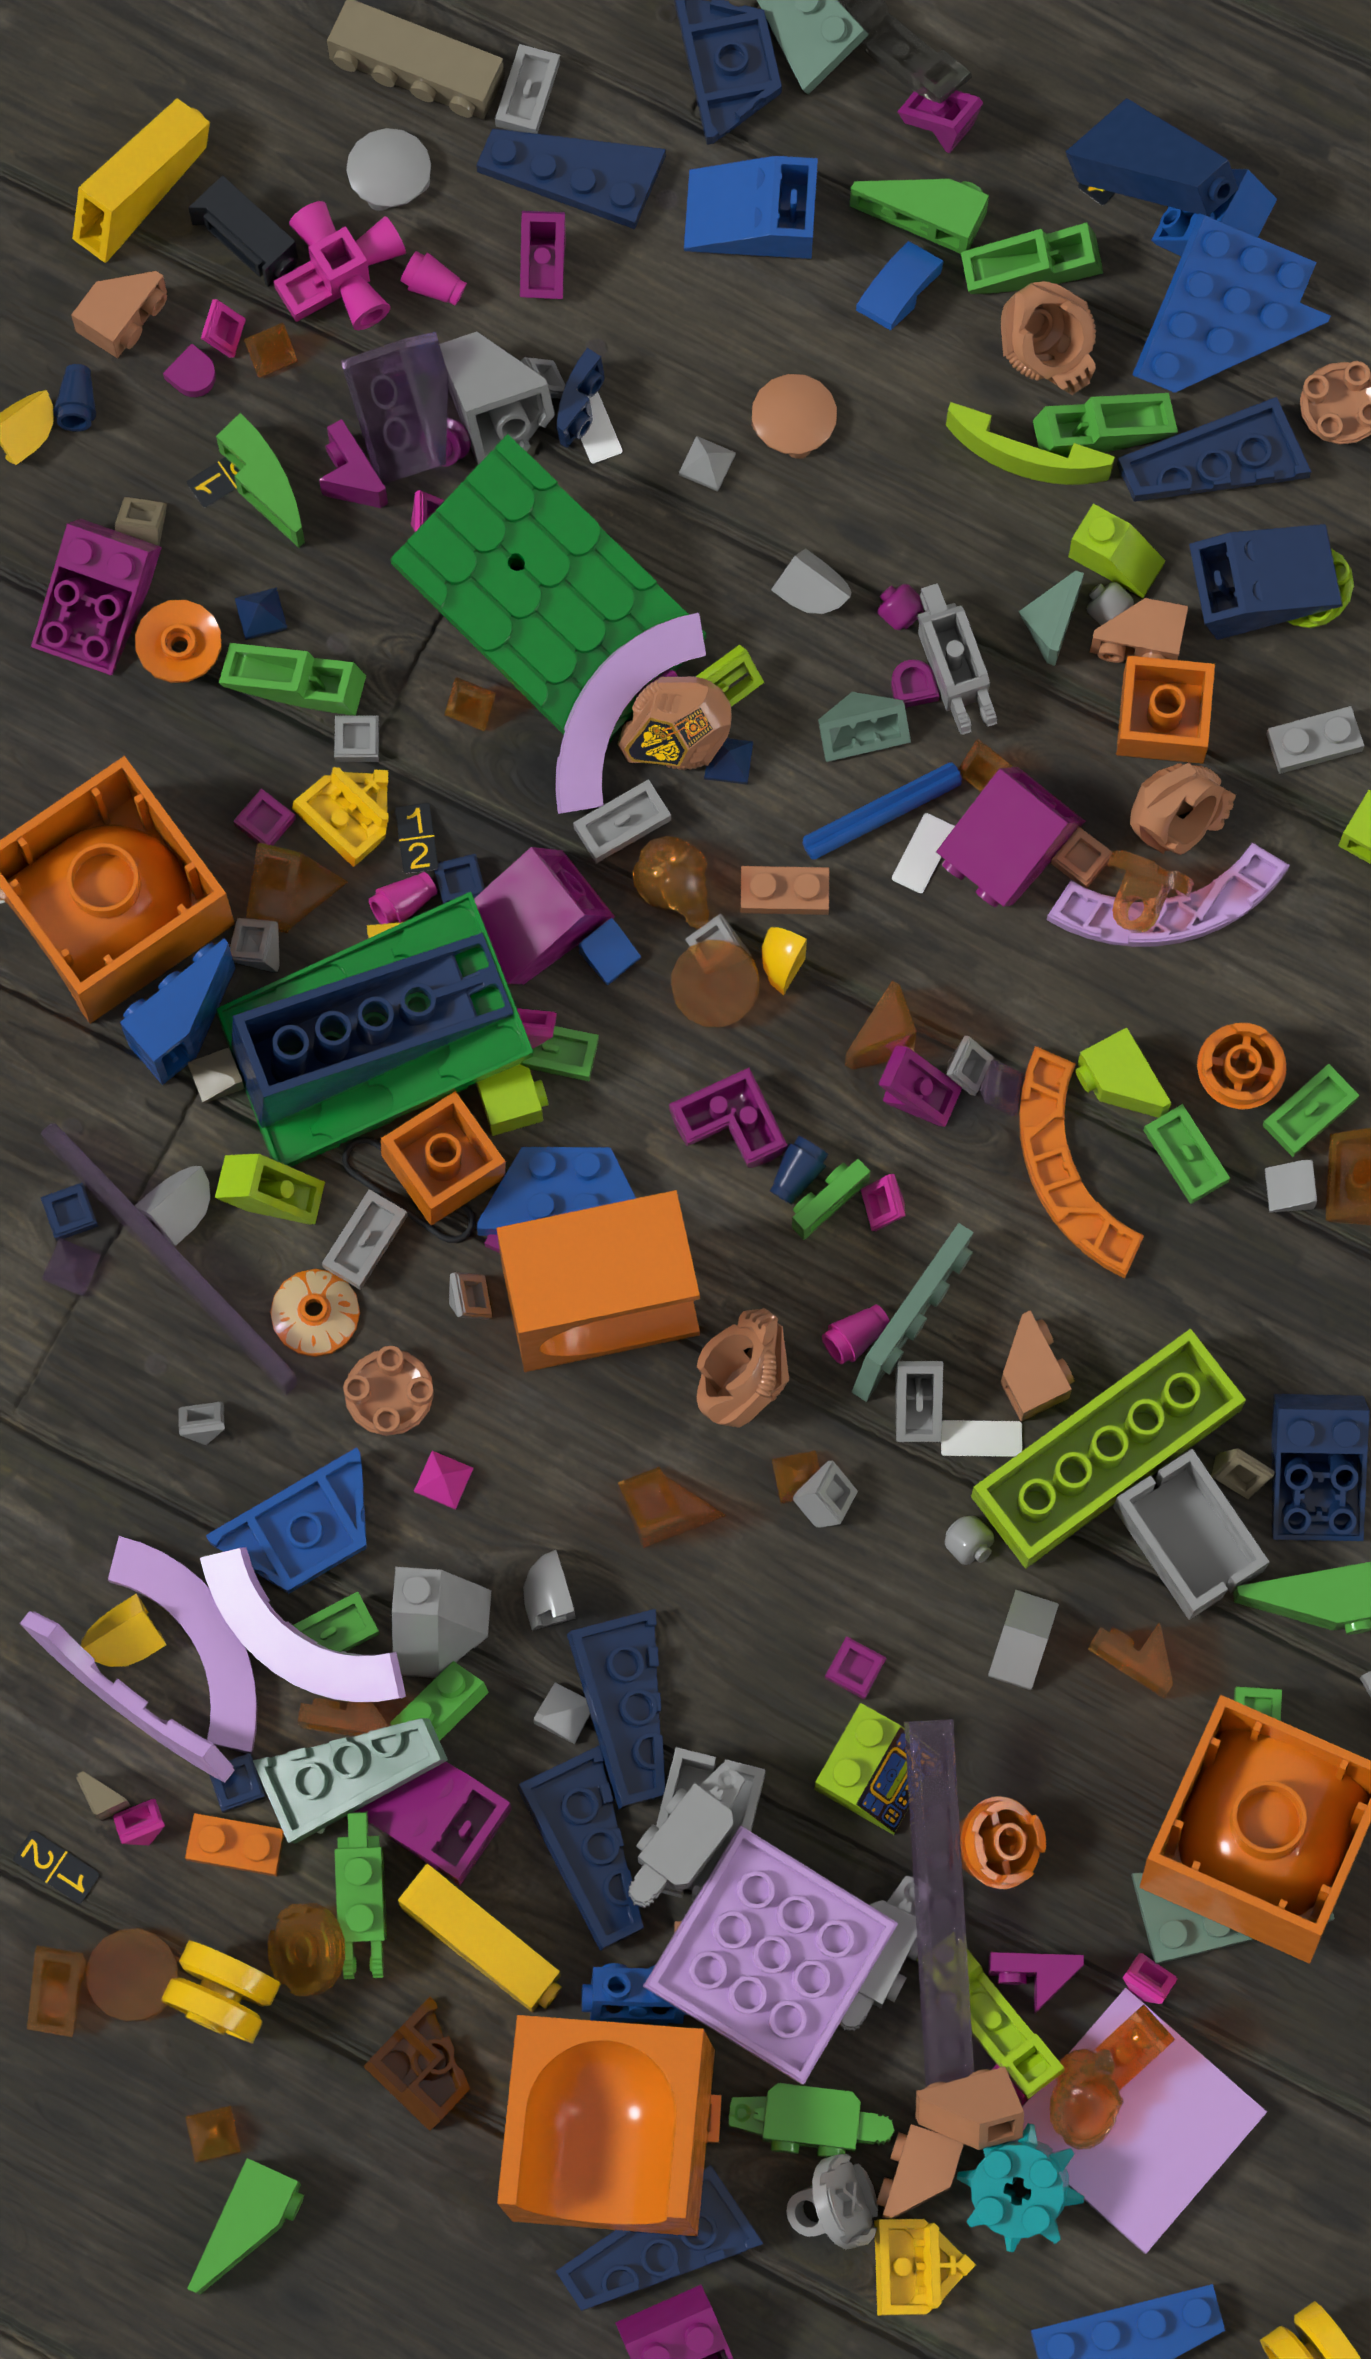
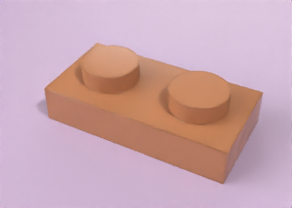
[741,866,829,915]

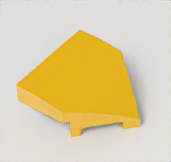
[292,767,388,867]
[874,2219,976,2316]

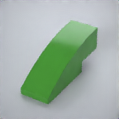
[961,222,1103,294]
[1033,393,1178,458]
[216,413,305,548]
[219,643,366,716]

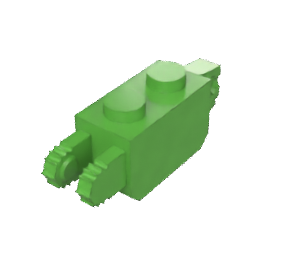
[335,1812,387,1979]
[729,2083,895,2158]

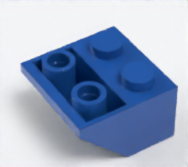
[1152,169,1277,257]

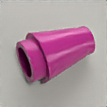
[400,251,467,306]
[369,872,437,924]
[822,1304,890,1364]

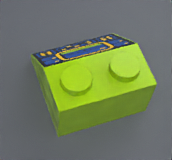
[814,1703,939,1835]

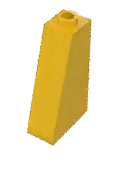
[72,98,210,263]
[398,1864,562,2013]

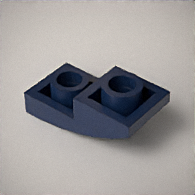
[557,348,605,448]

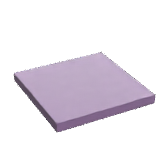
[643,1826,898,2085]
[1022,1988,1267,2254]

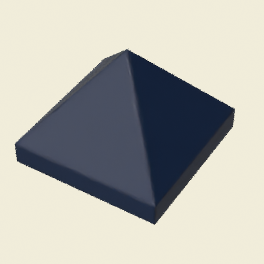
[235,587,288,640]
[704,738,753,785]

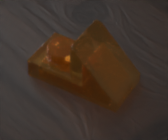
[1088,1623,1173,1699]
[298,1698,388,1737]
[27,1945,87,2037]
[1082,2005,1175,2096]

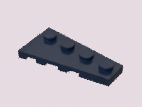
[476,128,666,229]
[1117,397,1311,502]
[567,1609,665,1809]
[517,1745,643,1951]
[556,2165,763,2311]

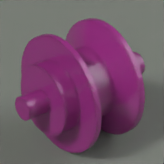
[423,418,471,467]

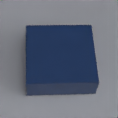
[434,854,485,904]
[40,1182,99,1242]
[209,1753,266,1813]

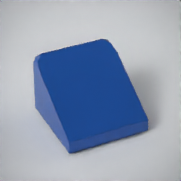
[578,918,641,985]

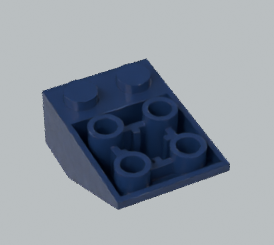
[1189,524,1343,640]
[1272,1394,1370,1541]

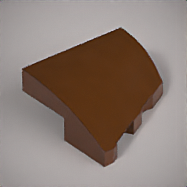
[363,1996,470,2131]

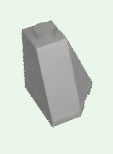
[436,332,555,466]
[392,1567,492,1678]

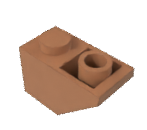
[71,271,167,359]
[1090,598,1188,663]
[1000,1310,1074,1422]
[916,2066,1024,2150]
[876,2124,964,2219]

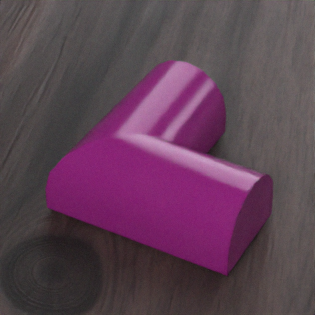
[669,1068,788,1168]

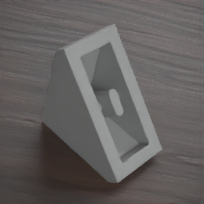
[895,1361,943,1442]
[988,1590,1059,1691]

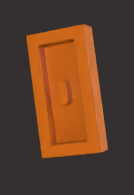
[185,1813,285,1877]

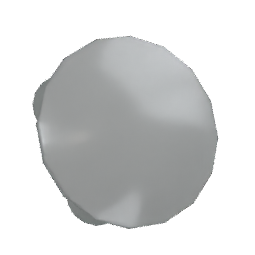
[346,128,431,211]

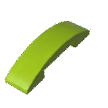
[946,402,1114,485]
[916,1932,1065,2099]

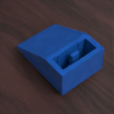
[684,156,818,259]
[120,939,236,1085]

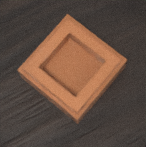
[1051,827,1114,888]

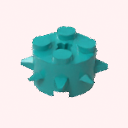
[957,2123,1085,2252]

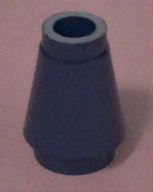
[53,364,96,432]
[770,1136,829,1205]

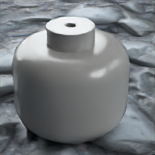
[1086,582,1134,625]
[944,1515,994,1565]

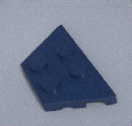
[674,0,782,145]

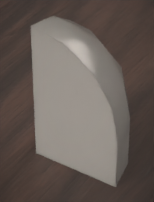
[771,548,852,614]
[134,1166,210,1246]
[523,1550,576,1631]

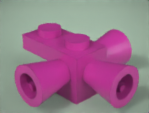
[274,201,406,330]

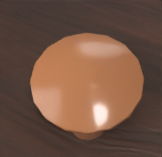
[1300,361,1371,445]
[752,374,837,459]
[343,1346,434,1436]

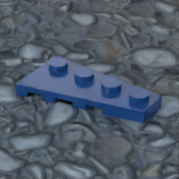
[1031,2284,1225,2359]

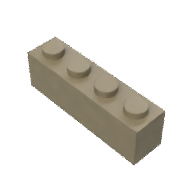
[327,0,504,120]

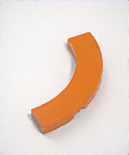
[1019,1046,1144,1278]

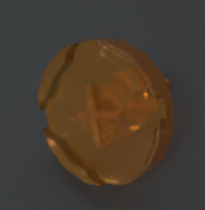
[1107,850,1194,933]

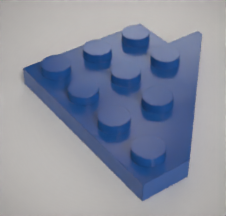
[1132,213,1331,393]

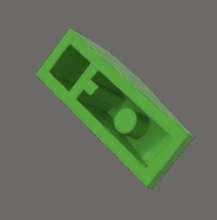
[850,179,989,254]
[1233,1562,1371,1635]
[187,2158,304,2295]

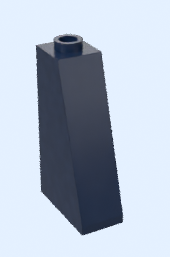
[1065,98,1239,216]

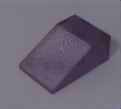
[341,332,448,484]

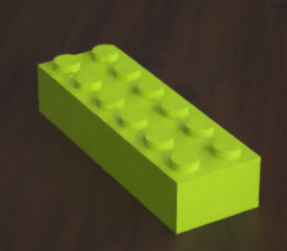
[971,1328,1246,1569]

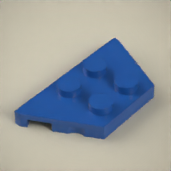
[477,1147,636,1236]
[206,1447,367,1594]

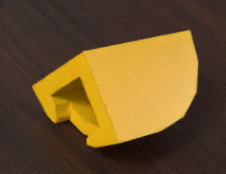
[0,390,53,465]
[762,927,807,995]
[81,1593,166,1667]

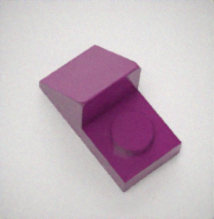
[897,81,983,154]
[520,211,566,299]
[319,419,388,508]
[878,1045,962,1127]
[988,1952,1084,2014]

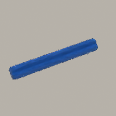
[802,762,962,859]

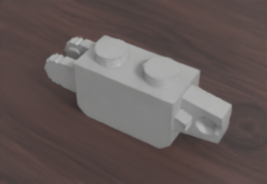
[917,583,997,735]
[628,1763,745,1908]
[840,1875,931,2032]

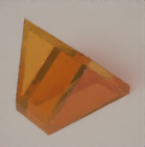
[246,843,348,933]
[845,981,917,1070]
[618,1467,726,1548]

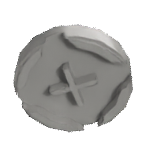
[786,2154,878,2250]

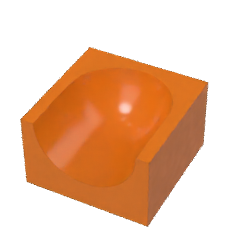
[0,756,235,1024]
[496,1190,700,1372]
[1139,1695,1371,1964]
[497,2015,715,2236]

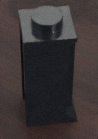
[188,175,298,287]

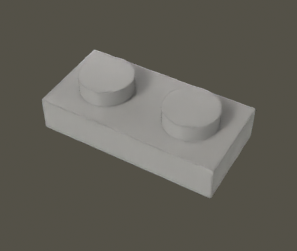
[495,44,560,134]
[1266,706,1364,774]
[573,779,671,863]
[322,1189,408,1290]

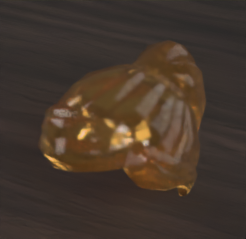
[633,836,709,929]
[1049,2048,1124,2150]

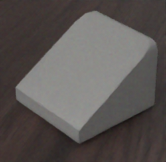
[1265,1159,1317,1213]
[793,1460,858,1528]

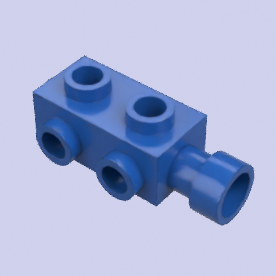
[582,1963,688,2026]

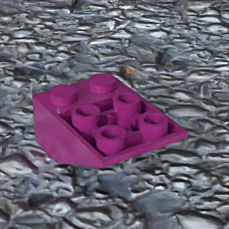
[31,519,162,675]
[354,1762,512,1886]
[615,2285,733,2359]

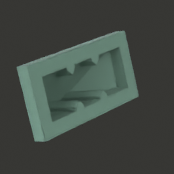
[1019,571,1084,666]
[818,692,911,762]

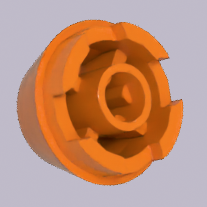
[1197,1023,1286,1109]
[953,1796,1046,1889]

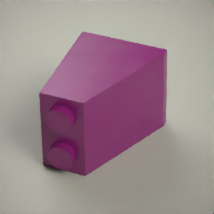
[936,767,1086,907]
[474,847,615,984]

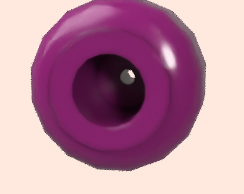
[878,584,924,630]

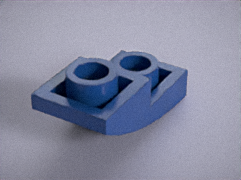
[856,241,943,330]

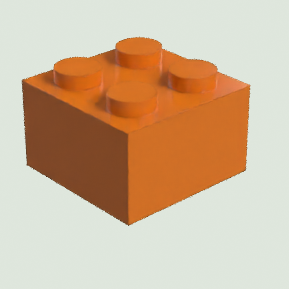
[1116,655,1215,764]
[381,1091,506,1226]

